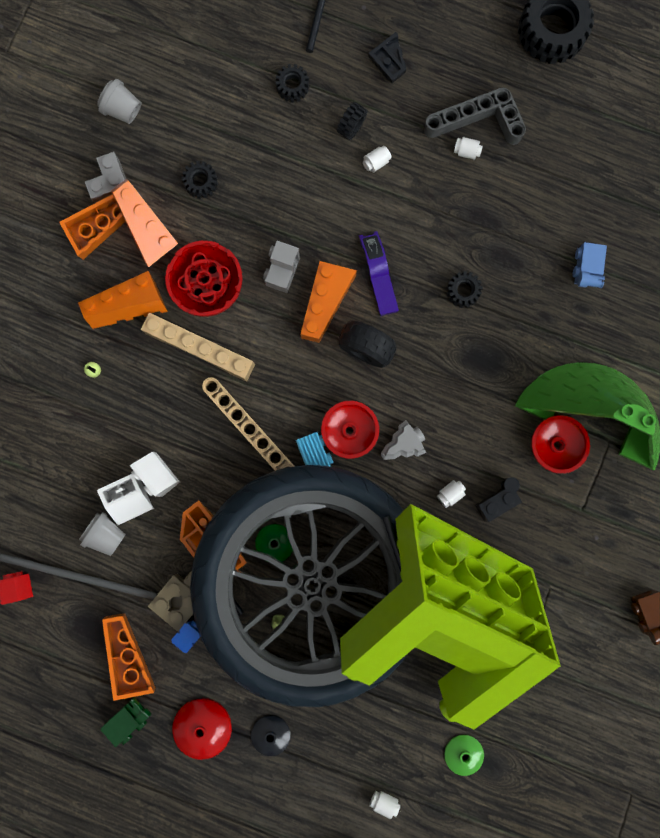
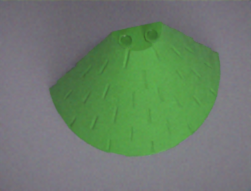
[515,363,660,470]

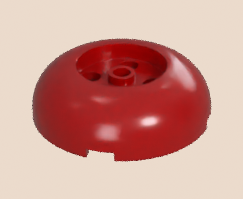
[165,241,243,317]

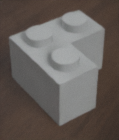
[85,152,126,204]
[263,241,300,293]

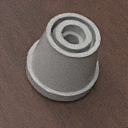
[97,79,142,124]
[79,512,126,557]

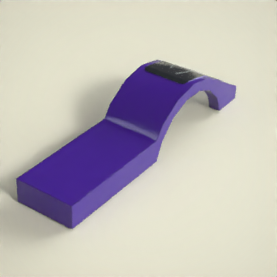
[359,231,399,316]

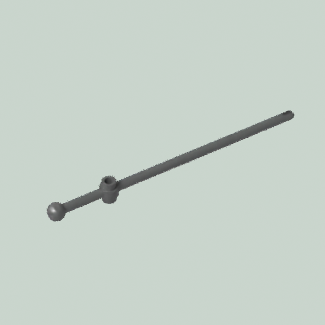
[0,553,157,600]

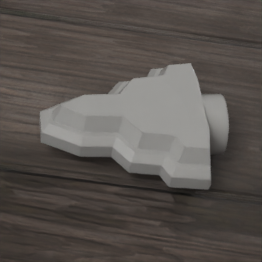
[380,420,426,460]

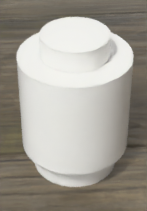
[454,137,483,160]
[363,146,391,173]
[437,480,466,508]
[369,791,400,819]

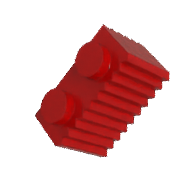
[0,571,33,605]

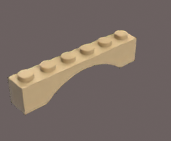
[141,313,255,382]

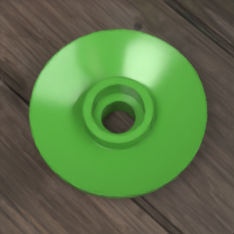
[444,735,484,776]

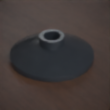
[251,715,290,756]

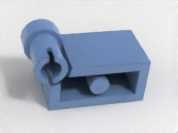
[573,242,607,288]

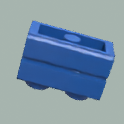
[171,617,201,653]

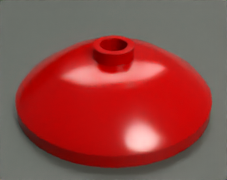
[321,401,379,459]
[531,415,590,474]
[172,698,232,760]

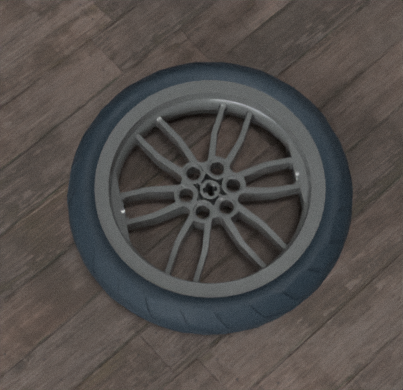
[190,465,406,707]

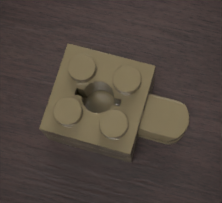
[148,571,193,632]

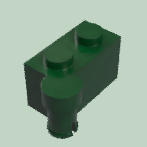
[100,697,152,747]

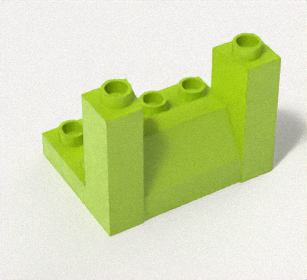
[340,504,561,730]

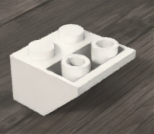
[130,452,180,497]
[97,474,154,525]

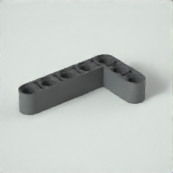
[424,88,526,145]

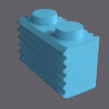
[296,432,333,467]

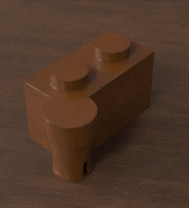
[631,590,660,645]

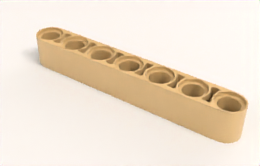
[202,377,295,471]

